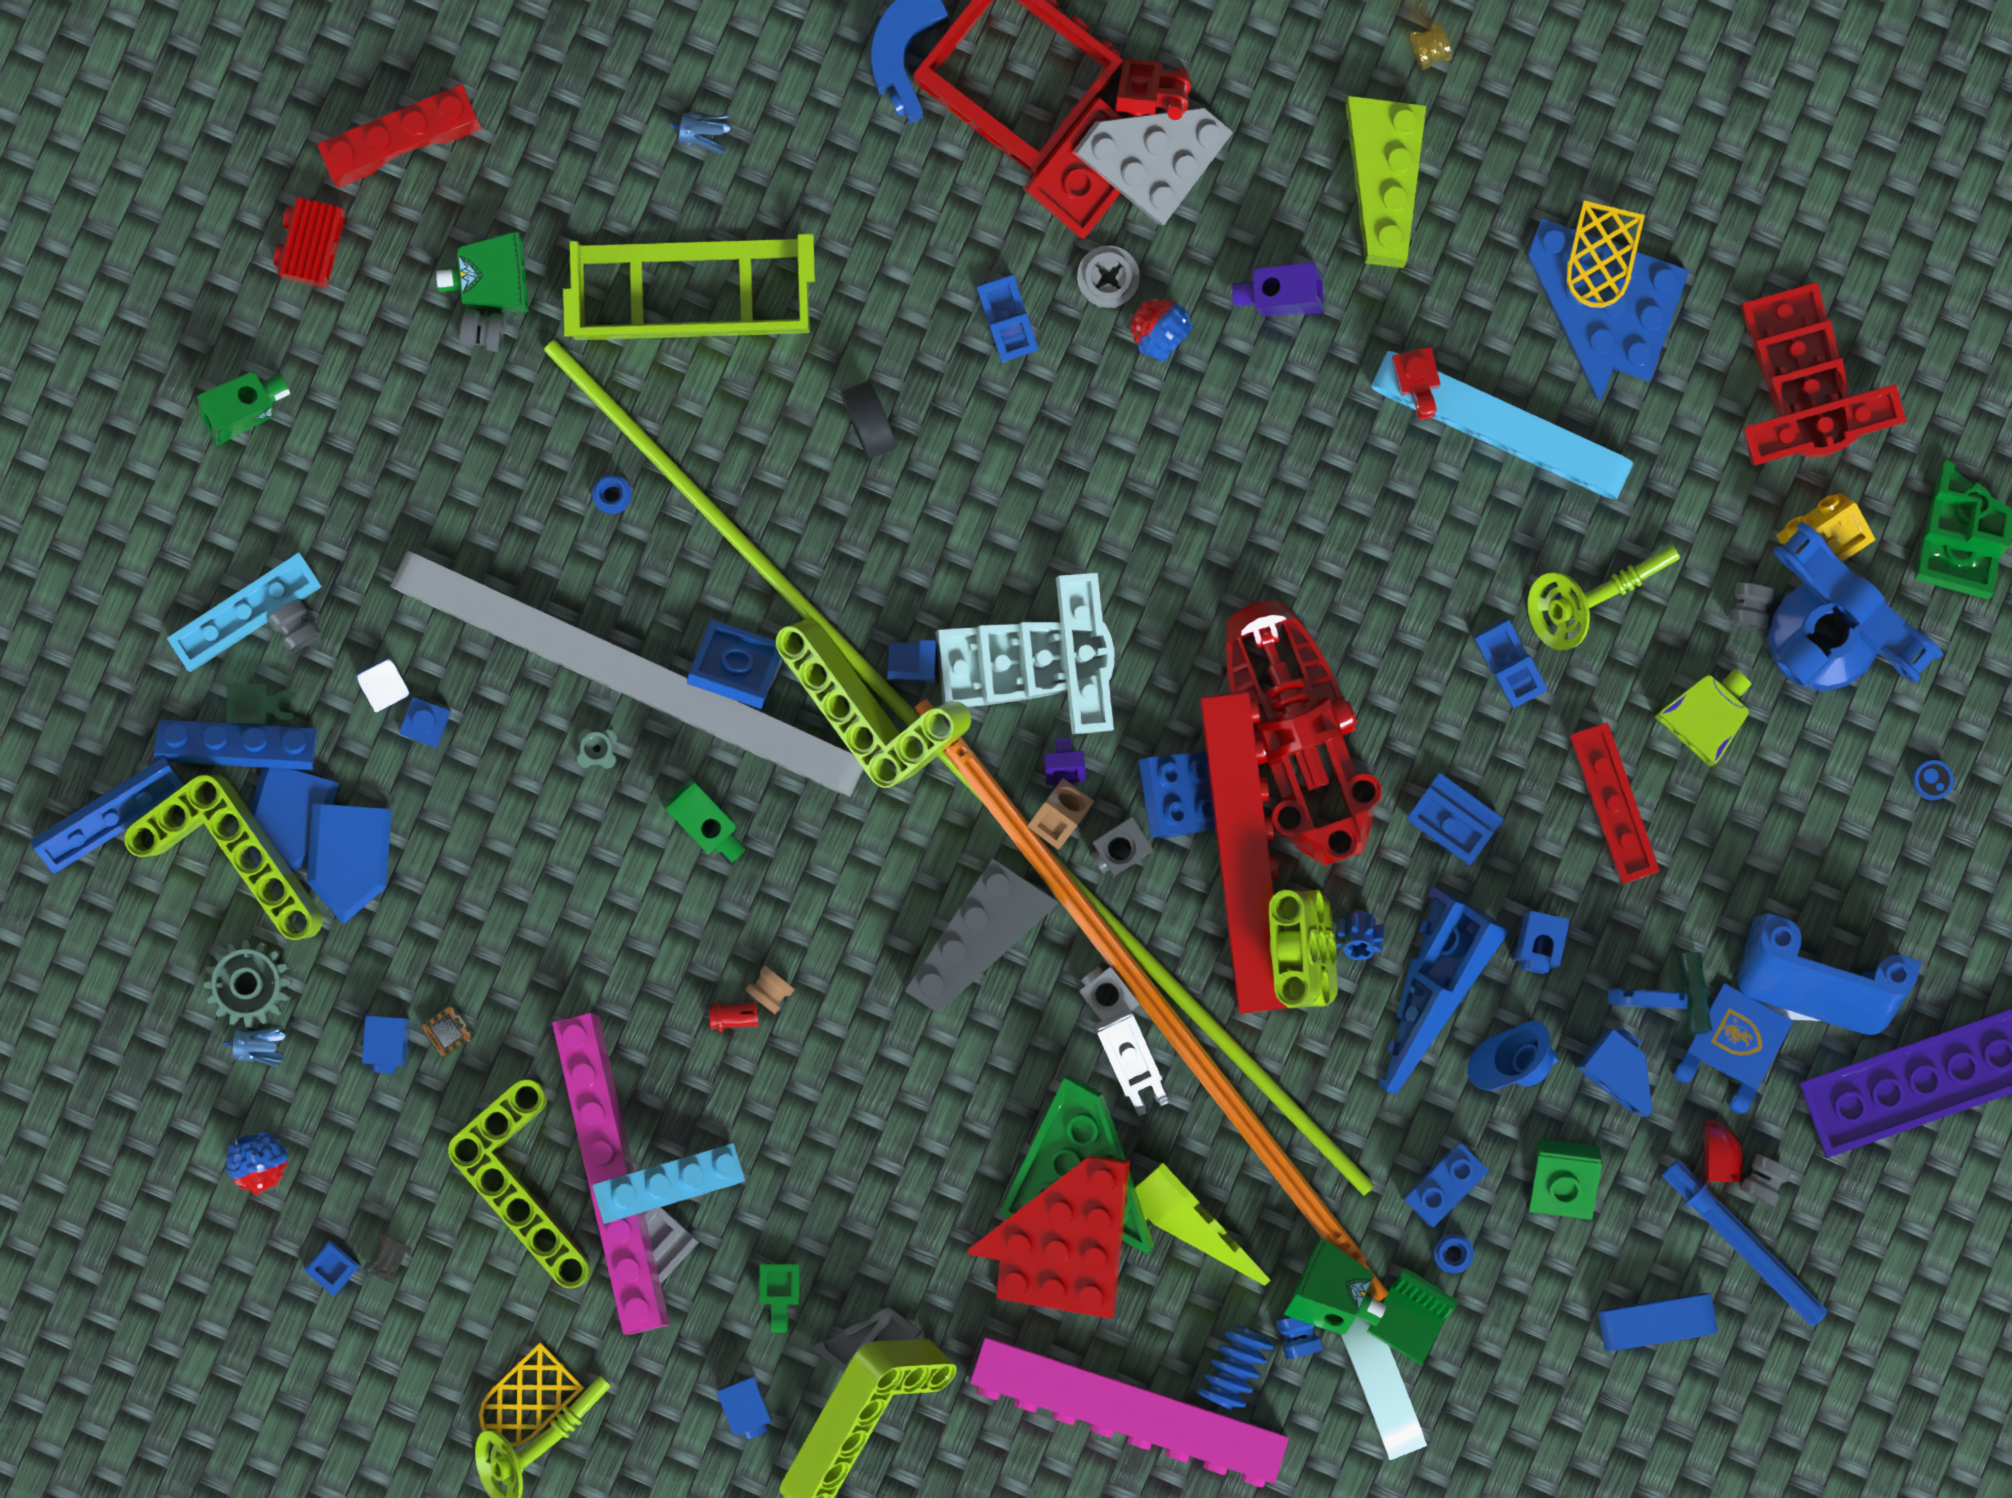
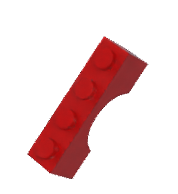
[317,84,482,188]

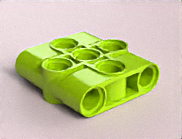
[1269,890,1338,1008]

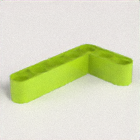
[776,619,971,788]
[125,775,322,940]
[448,1080,592,1288]
[780,1339,956,1498]

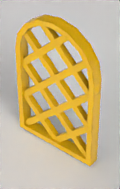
[1566,201,1645,308]
[479,1342,585,1447]

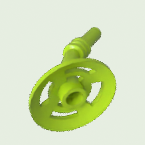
[1528,545,1680,650]
[475,1375,612,1498]

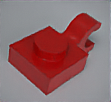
[1392,347,1441,420]

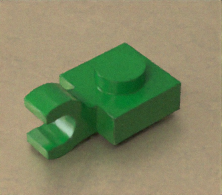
[759,1264,800,1333]

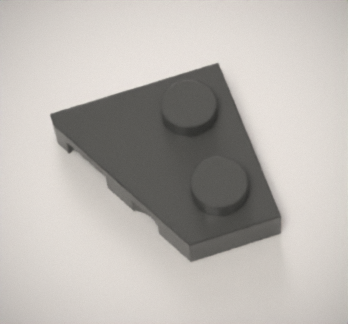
[813,1307,923,1373]

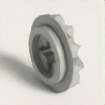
[1077,246,1140,308]

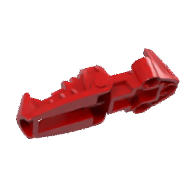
[1226,600,1382,866]

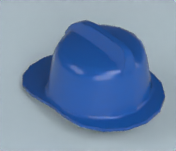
[1467,1021,1559,1091]

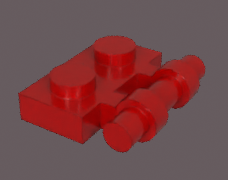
[1116,58,1192,120]

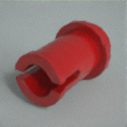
[709,1001,758,1032]

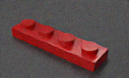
[1569,722,1660,885]

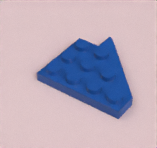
[1527,218,1689,400]

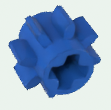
[1335,911,1385,960]

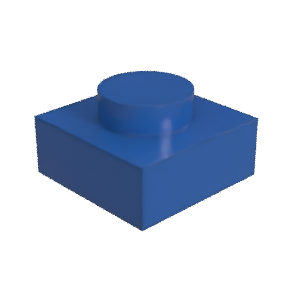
[399,697,452,748]

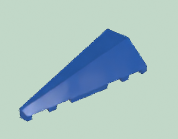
[1378,886,1510,1094]

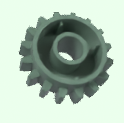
[204,940,293,1027]

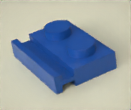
[1405,773,1504,866]

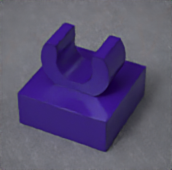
[1044,737,1086,785]

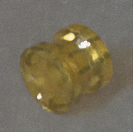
[1410,23,1453,70]

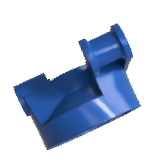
[1767,522,1943,692]

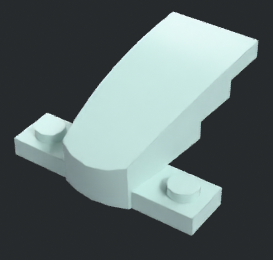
[935,573,1114,734]

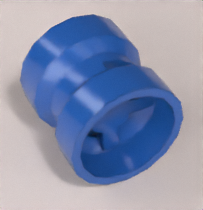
[1276,1316,1324,1360]

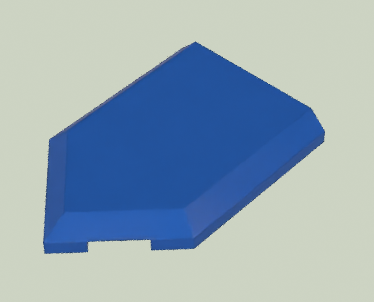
[249,767,340,884]
[306,804,392,924]

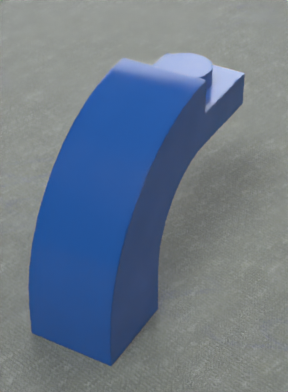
[871,0,948,124]

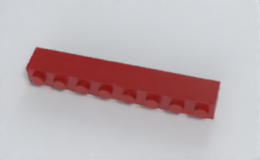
[1199,691,1287,1014]

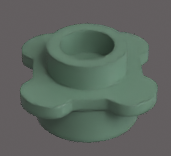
[577,729,617,769]

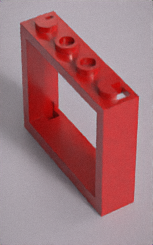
[913,0,1123,175]

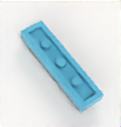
[167,553,322,672]
[592,1143,745,1224]

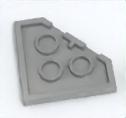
[1072,108,1233,225]

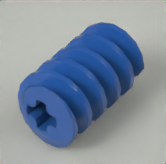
[1197,1321,1275,1411]

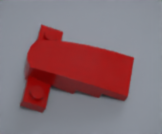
[1740,282,1906,465]

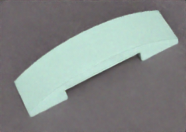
[1340,1317,1427,1460]

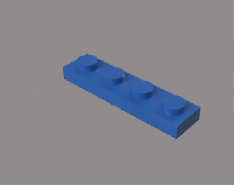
[154,720,318,770]
[30,757,185,874]

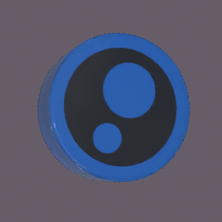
[1912,760,1954,800]

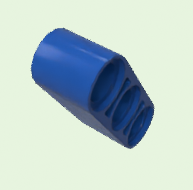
[1598,1293,1718,1351]

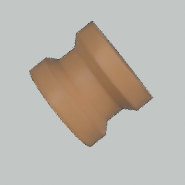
[745,965,795,1014]

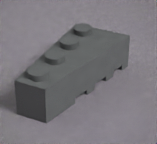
[905,859,1059,1014]

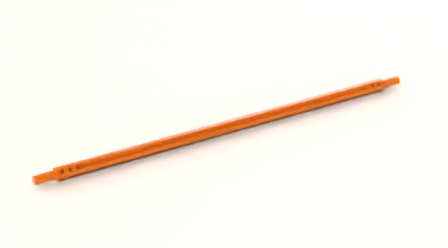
[914,698,1389,1301]

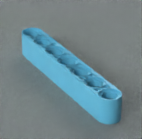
[1371,351,1633,500]

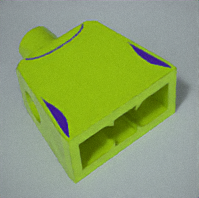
[1655,669,1752,767]

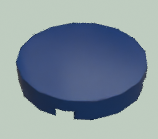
[1608,989,1688,1009]

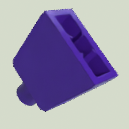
[1232,262,1325,316]

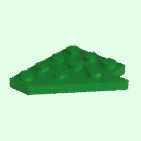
[999,1075,1154,1255]

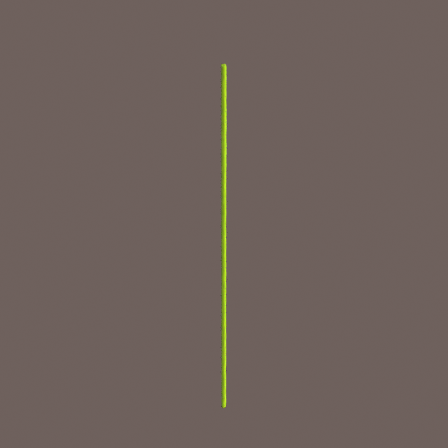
[544,340,1375,1196]

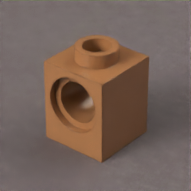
[1027,778,1095,850]

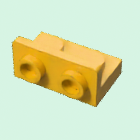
[1776,493,1876,562]

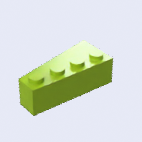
[1345,96,1426,268]

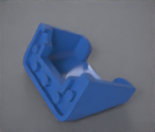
[1736,913,1922,1035]

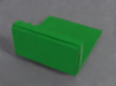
[1529,1139,1602,1220]
[1367,1269,1458,1365]

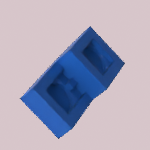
[976,274,1039,362]
[1472,618,1548,709]

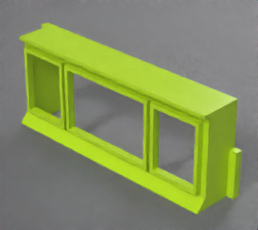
[563,234,815,340]

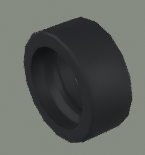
[841,380,897,459]

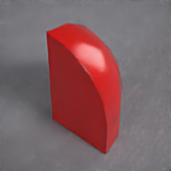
[1703,1118,1743,1182]

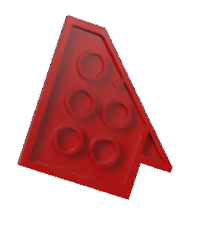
[968,1154,1130,1319]

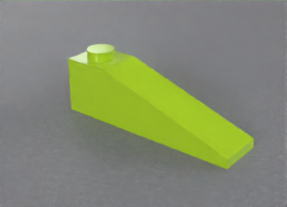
[1135,1163,1270,1285]

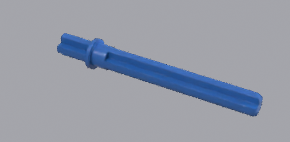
[1661,1159,1827,1326]

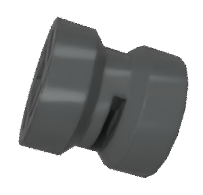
[459,308,506,353]
[1728,582,1775,630]
[267,599,322,654]
[1739,1154,1792,1207]

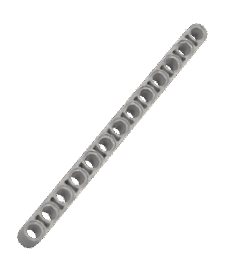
[390,551,863,797]

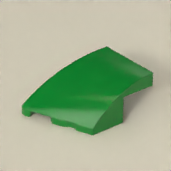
[1914,460,2012,600]

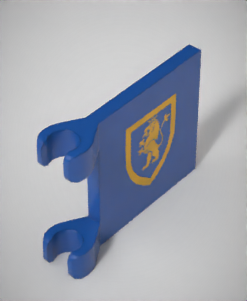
[1674,983,1794,1114]

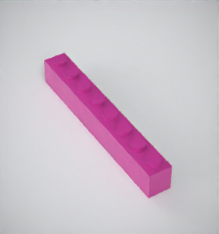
[552,1013,670,1335]
[970,1336,1289,1488]

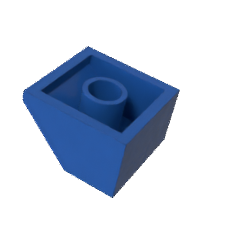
[1575,1028,1653,1117]

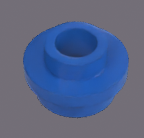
[592,475,632,514]
[1434,1234,1474,1274]

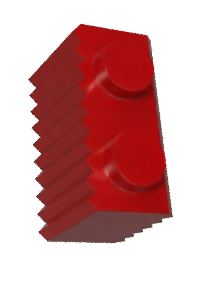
[273,197,346,288]

